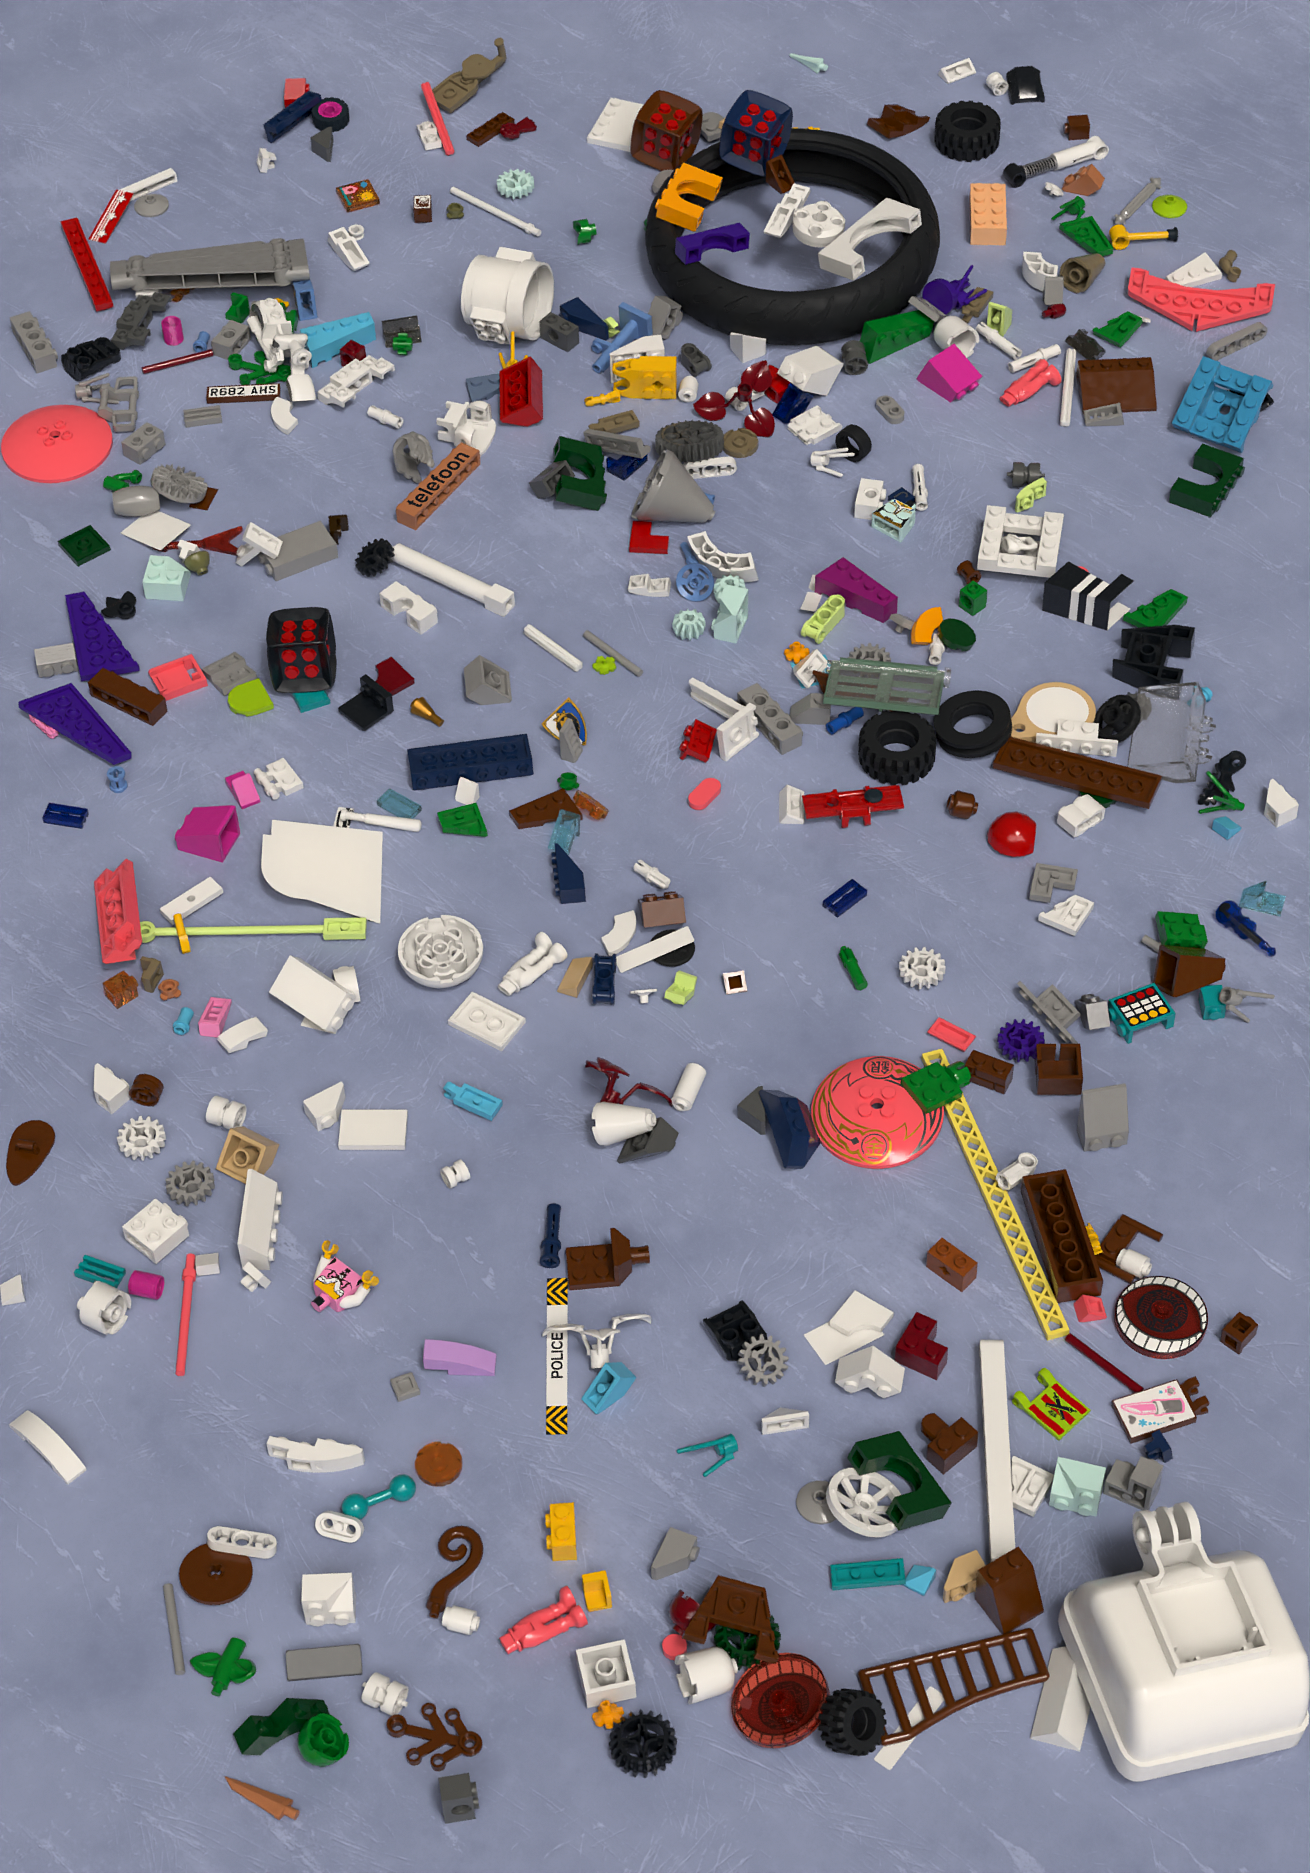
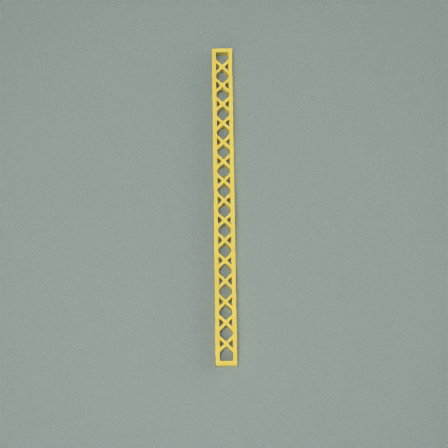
[921,1049,1070,1341]

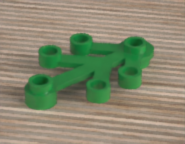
[228,351,291,385]

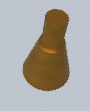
[410,697,444,727]

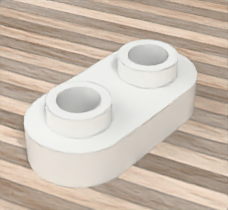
[315,1511,364,1543]

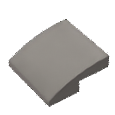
[202,652,258,696]

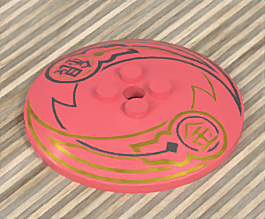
[811,1056,944,1169]

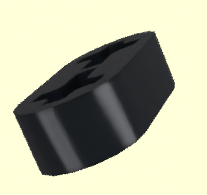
[94,337,121,364]

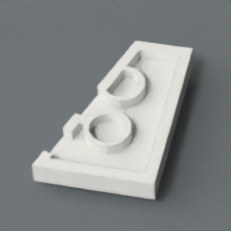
[1166,252,1222,287]

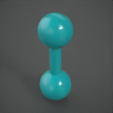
[341,1474,416,1520]

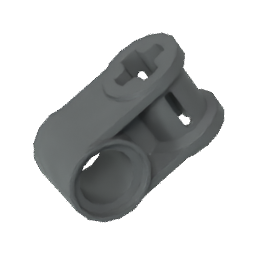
[681,343,712,377]

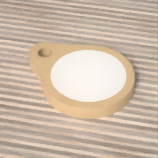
[1010,682,1096,743]

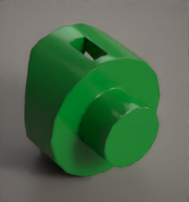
[573,219,597,245]

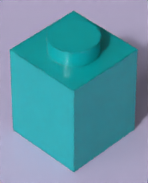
[1198,985,1226,1020]

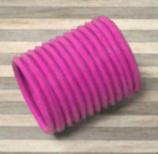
[161,316,184,346]
[128,1270,164,1300]

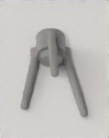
[75,373,119,404]
[1219,987,1275,1023]

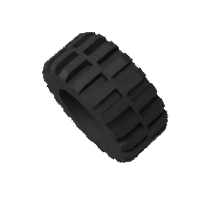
[934,100,1001,162]
[858,710,937,785]

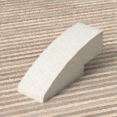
[328,227,370,271]

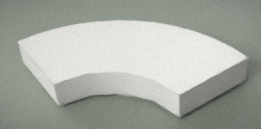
[271,397,298,435]
[601,910,636,956]

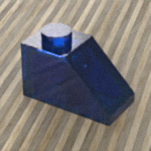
[772,383,814,424]

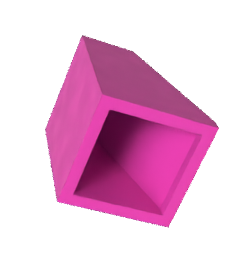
[916,344,982,403]
[175,805,240,863]

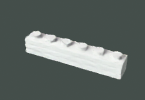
[120,168,177,201]

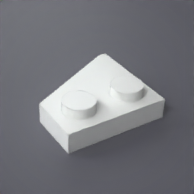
[1038,895,1094,936]

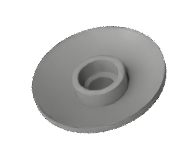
[134,194,169,217]
[796,1481,844,1524]

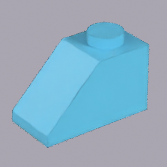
[581,1362,637,1414]

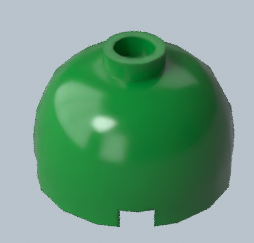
[297,1713,349,1767]

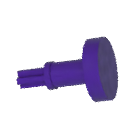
[922,278,970,315]

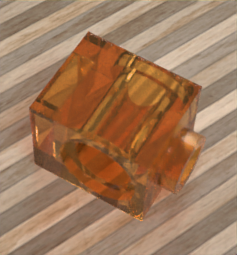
[102,970,138,1009]

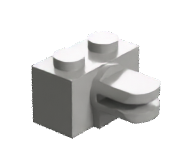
[648,296,683,339]

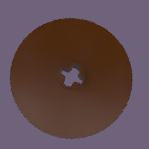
[179,1543,253,1605]

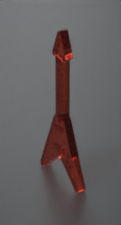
[152,526,243,556]

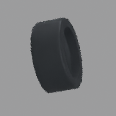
[835,424,872,462]

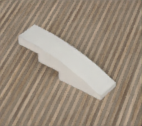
[764,183,811,238]

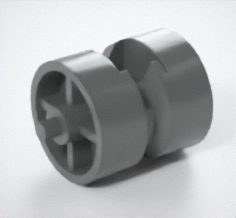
[841,340,868,375]
[1007,462,1045,487]

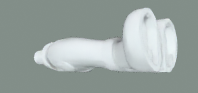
[498,932,568,996]

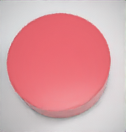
[662,1634,687,1660]

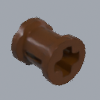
[957,560,981,584]

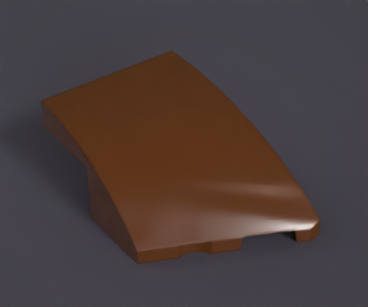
[867,104,930,138]

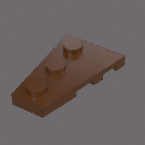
[509,788,583,829]

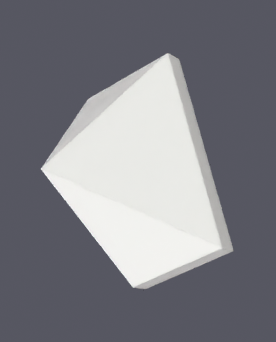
[793,649,829,689]
[761,1407,809,1435]

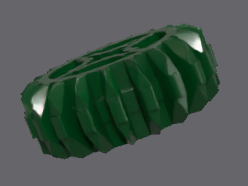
[714,1615,781,1671]

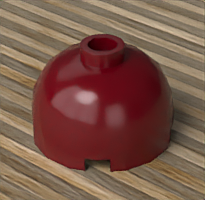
[669,1590,716,1636]

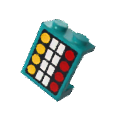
[1108,983,1176,1044]

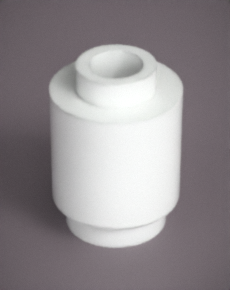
[678,376,699,402]
[1116,1249,1152,1279]
[442,1605,480,1635]

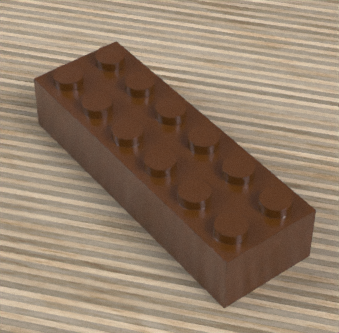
[1021,1169,1103,1303]

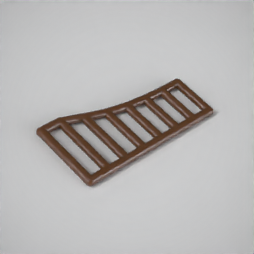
[858,1628,1050,1746]

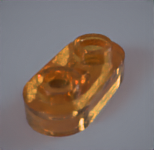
[573,790,609,820]

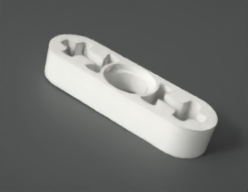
[683,457,737,479]
[207,1526,277,1559]

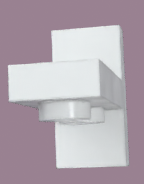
[236,522,283,566]

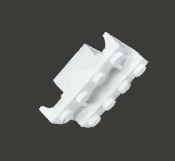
[977,505,1064,578]

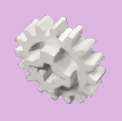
[899,947,946,989]
[117,1116,166,1161]

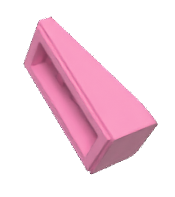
[198,997,232,1038]

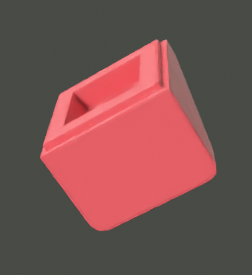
[1074,1295,1107,1322]

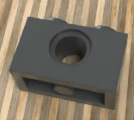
[539,312,579,353]
[529,460,575,499]
[439,1773,479,1824]

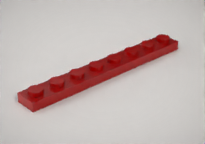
[60,217,113,311]

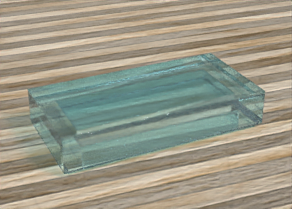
[377,788,422,819]

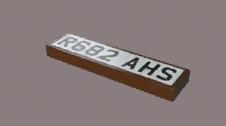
[206,383,281,404]

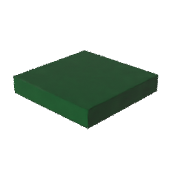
[58,525,111,567]

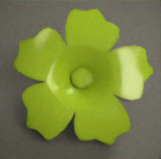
[592,656,616,675]

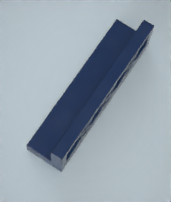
[263,91,322,143]

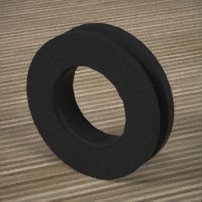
[934,690,1012,758]

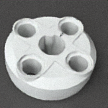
[792,201,845,247]

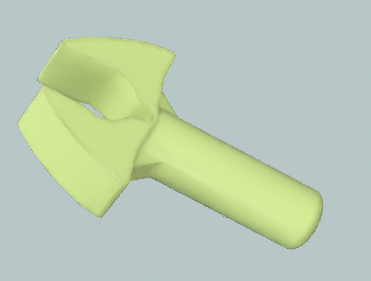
[603,317,620,337]

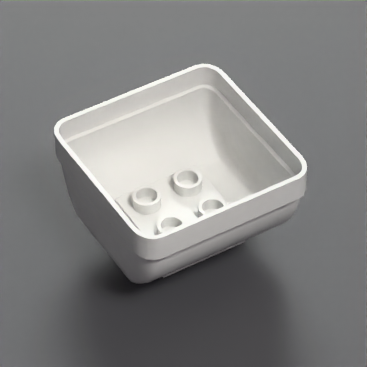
[1058,1502,1310,1782]

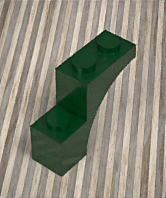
[233,1698,330,1755]

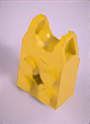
[612,356,677,399]

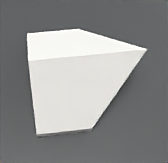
[730,332,766,363]

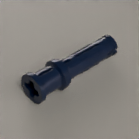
[540,1203,561,1268]

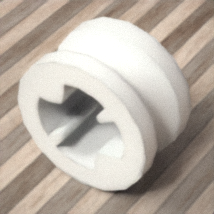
[348,224,364,240]

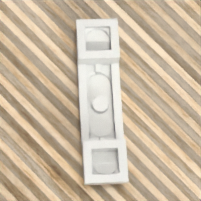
[9,1410,86,1484]

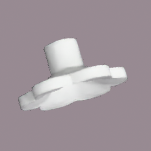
[630,989,657,1003]

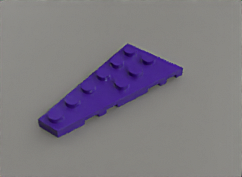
[65,592,140,682]
[18,683,132,765]

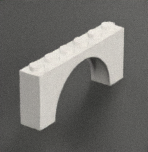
[818,198,922,281]

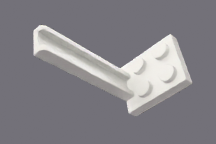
[689,678,759,762]

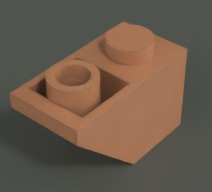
[1062,164,1105,196]

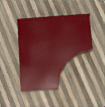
[375,657,415,696]

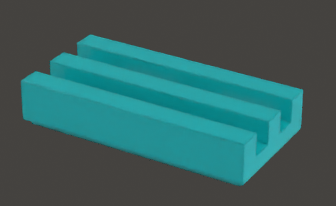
[74,1255,126,1288]

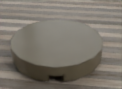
[722,428,758,458]

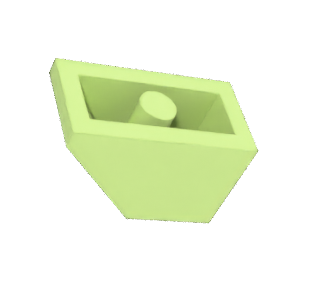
[987,302,1012,337]

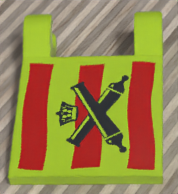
[1012,1368,1091,1441]

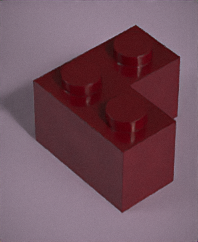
[895,1312,948,1380]

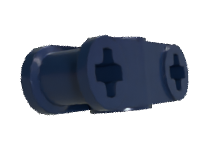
[592,953,617,1005]

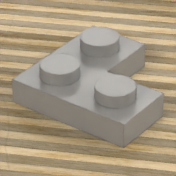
[1029,863,1078,903]

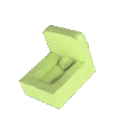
[664,971,697,1005]

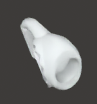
[1002,534,1038,554]

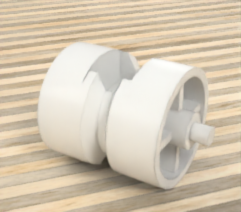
[362,1672,409,1716]

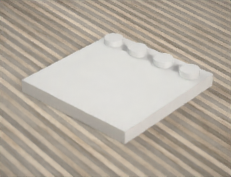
[587,98,644,152]

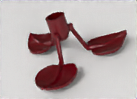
[693,360,775,437]
[585,1057,673,1107]

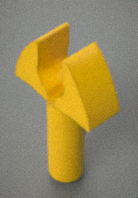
[173,913,191,954]

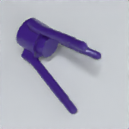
[955,265,987,309]

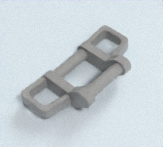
[98,376,139,432]

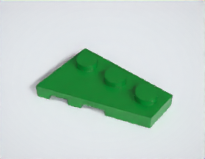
[1123,589,1188,628]

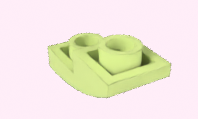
[1015,478,1047,513]

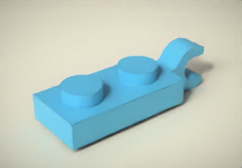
[443,1082,503,1121]

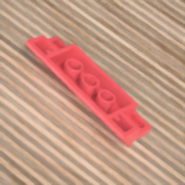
[94,859,142,964]

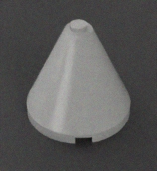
[631,449,715,523]

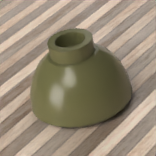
[184,551,210,576]

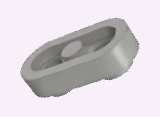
[876,395,904,424]

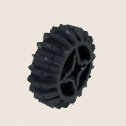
[609,1709,677,1778]

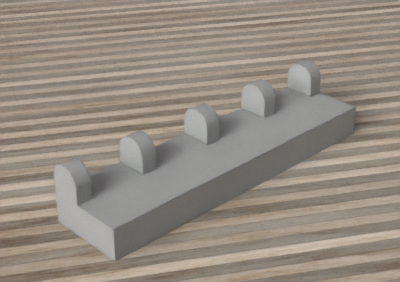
[583,429,651,458]

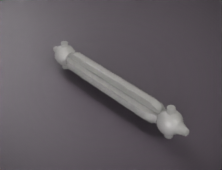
[1114,177,1161,226]

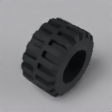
[818,1688,887,1756]

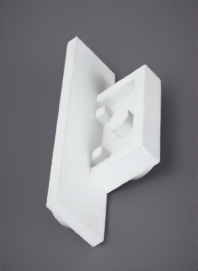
[1036,720,1118,757]

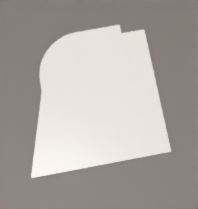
[261,820,383,923]

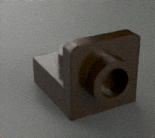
[328,514,349,545]

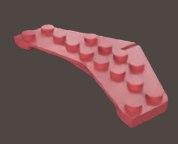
[1128,267,1275,332]

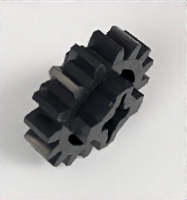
[355,538,395,577]

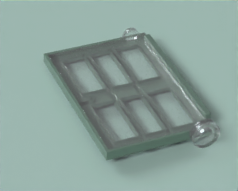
[823,657,951,715]

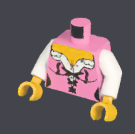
[311,1240,379,1312]

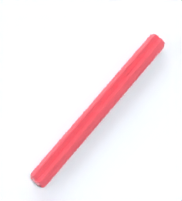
[421,82,455,156]

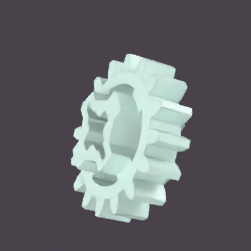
[497,169,534,199]

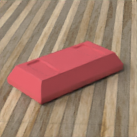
[927,1017,976,1052]

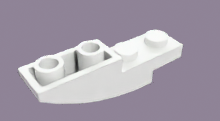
[267,1436,365,1473]

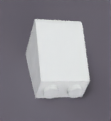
[777,346,844,396]

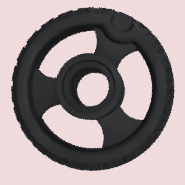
[1094,695,1141,743]

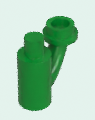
[103,470,142,492]

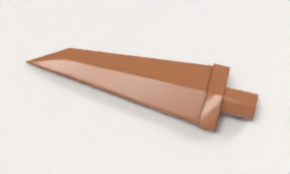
[224,1776,300,1820]

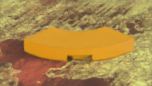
[911,607,943,645]

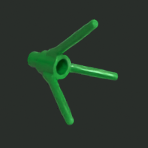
[1199,771,1245,814]

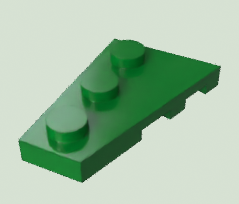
[1059,216,1113,256]

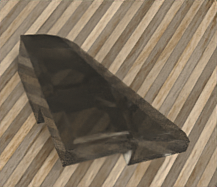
[1065,329,1106,360]

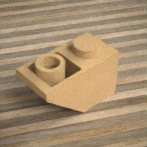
[943,1550,986,1603]

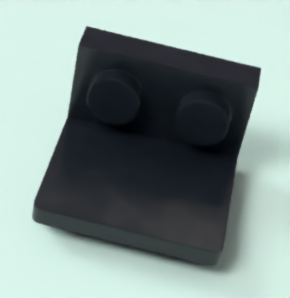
[338,674,394,731]

